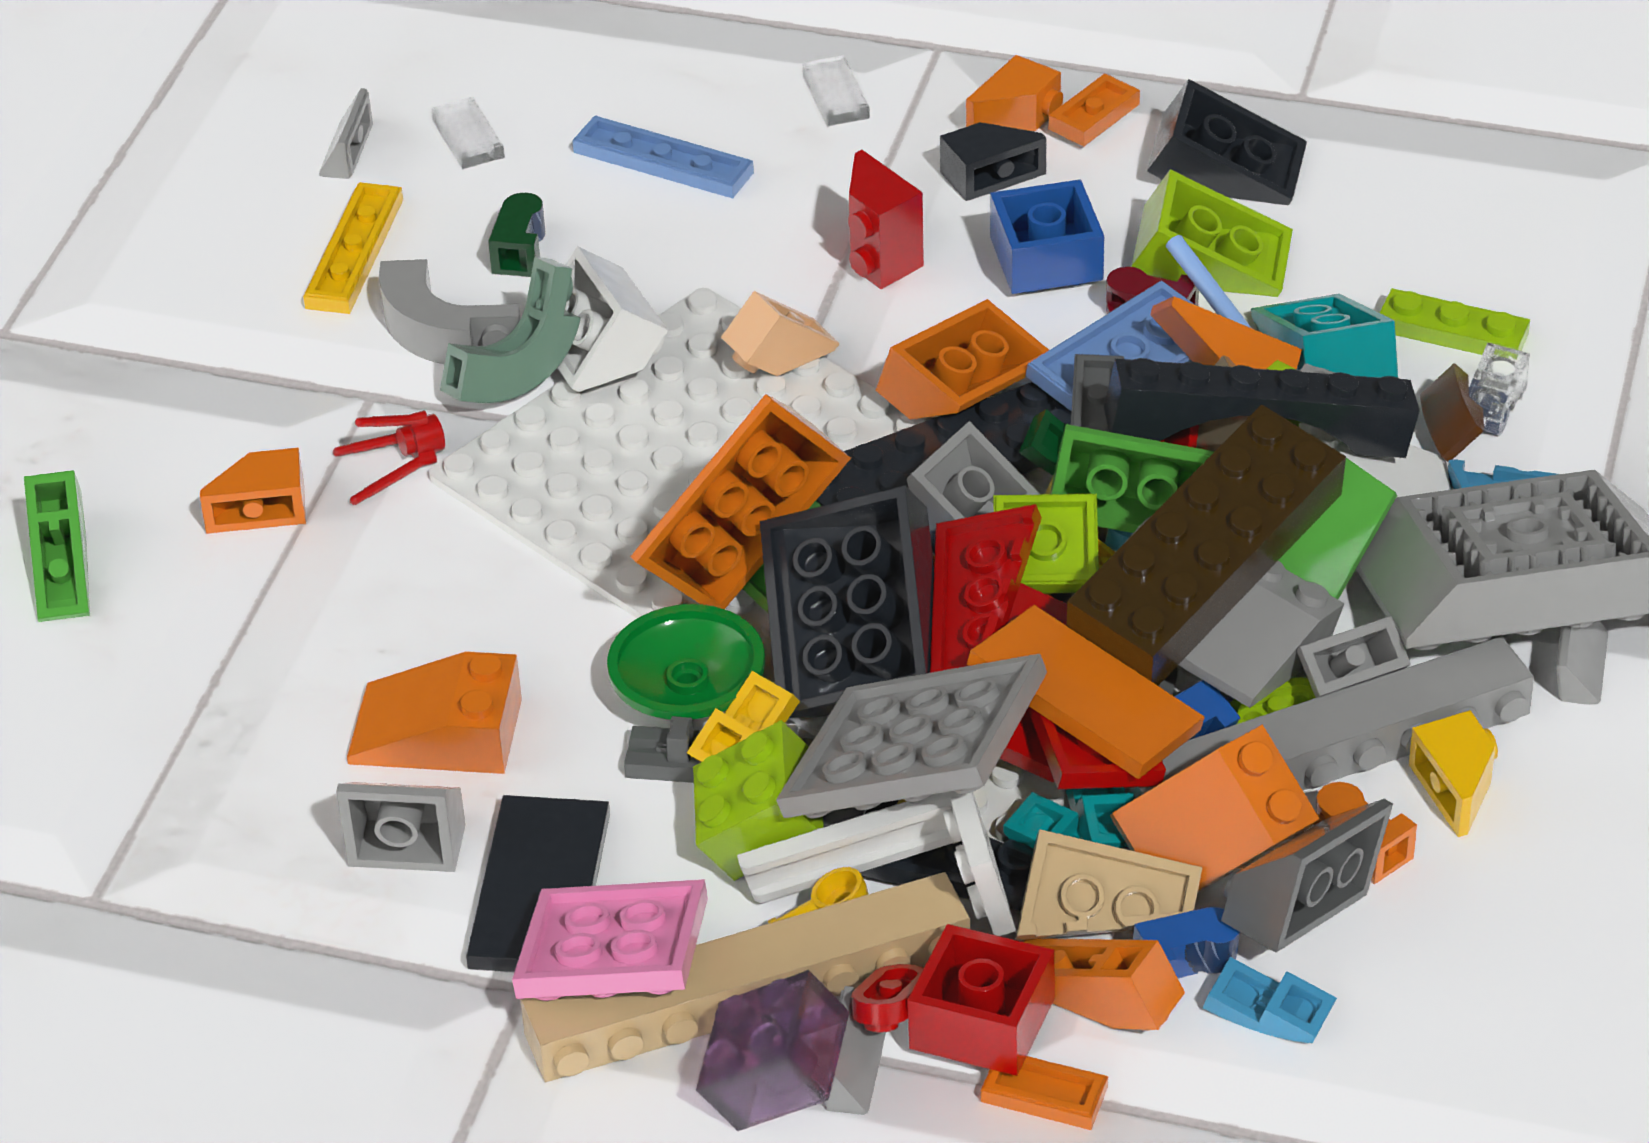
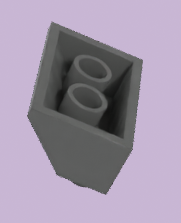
[1221,799,1393,953]

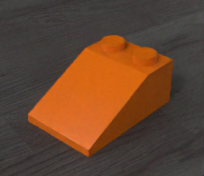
[347,651,522,774]
[1110,724,1320,892]

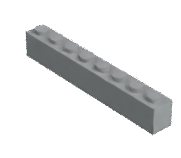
[1124,636,1534,799]

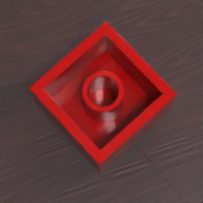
[907,924,1055,1076]

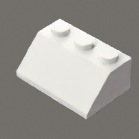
[557,246,668,392]

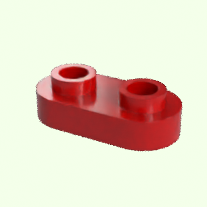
[852,964,924,1032]

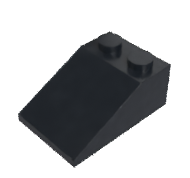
[1147,79,1307,205]

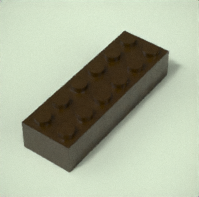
[1067,404,1346,686]

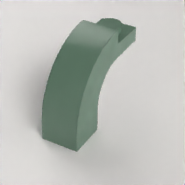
[440,257,581,403]

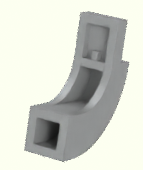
[379,259,520,364]

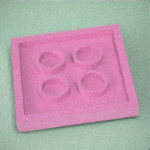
[512,879,708,1001]

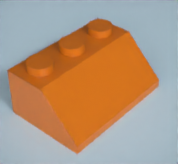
[875,299,1049,420]

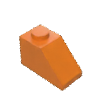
[966,55,1063,131]
[200,447,306,534]

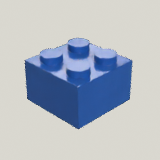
[990,179,1105,294]

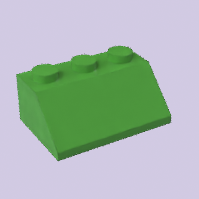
[1050,424,1215,533]
[1278,458,1398,599]

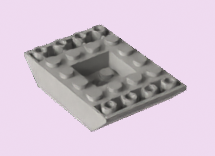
[1356,469,1649,650]

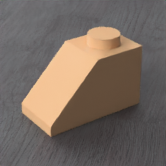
[721,291,840,376]

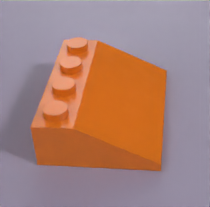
[630,394,851,609]

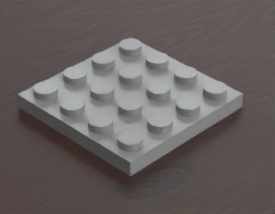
[776,654,1047,818]

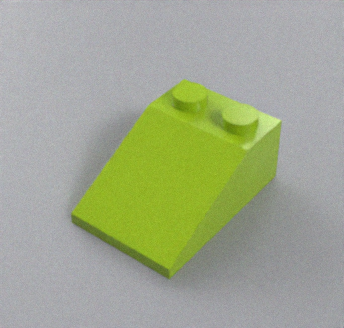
[1131,169,1293,297]

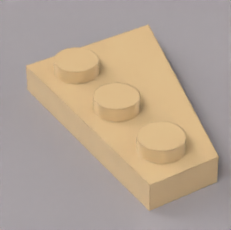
[1015,830,1202,940]

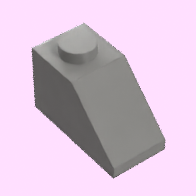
[1297,616,1411,698]

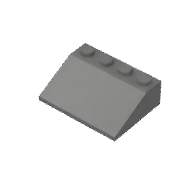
[1128,516,1345,708]

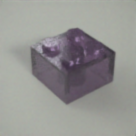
[696,970,850,1131]

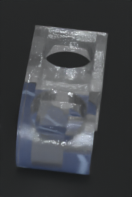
[1469,342,1530,436]

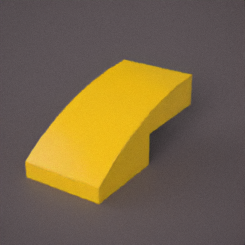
[687,671,800,762]

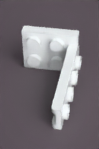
[737,791,1016,936]

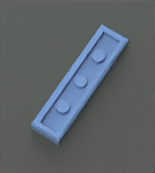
[572,115,754,199]

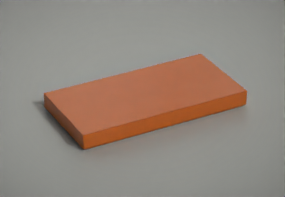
[967,605,1205,779]

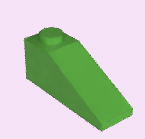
[24,470,90,622]

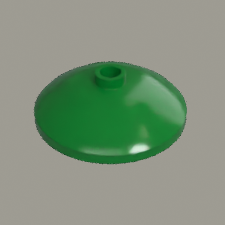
[607,604,765,720]

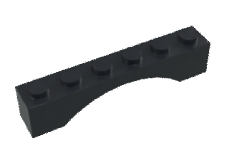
[1104,358,1420,458]

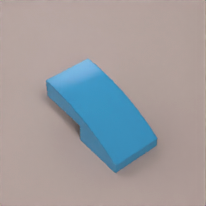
[1202,957,1337,1043]

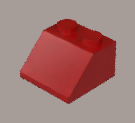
[848,149,924,289]

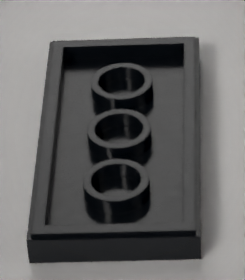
[466,795,610,972]

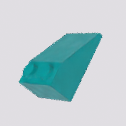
[1251,293,1398,378]

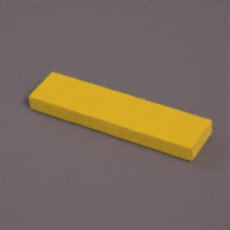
[303,182,403,314]

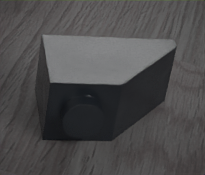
[940,122,1047,201]

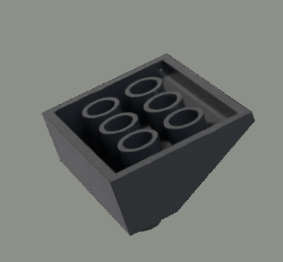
[760,486,934,718]

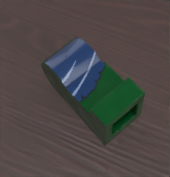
[488,192,546,277]

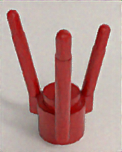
[333,410,445,505]

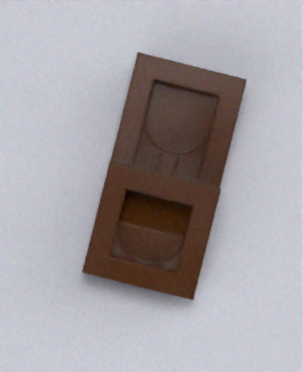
[1420,363,1484,462]

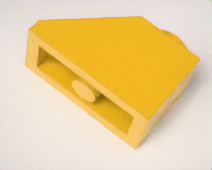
[1409,710,1498,837]

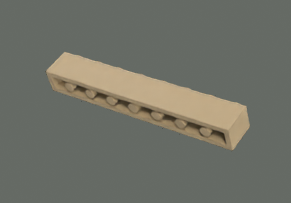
[520,872,970,1083]

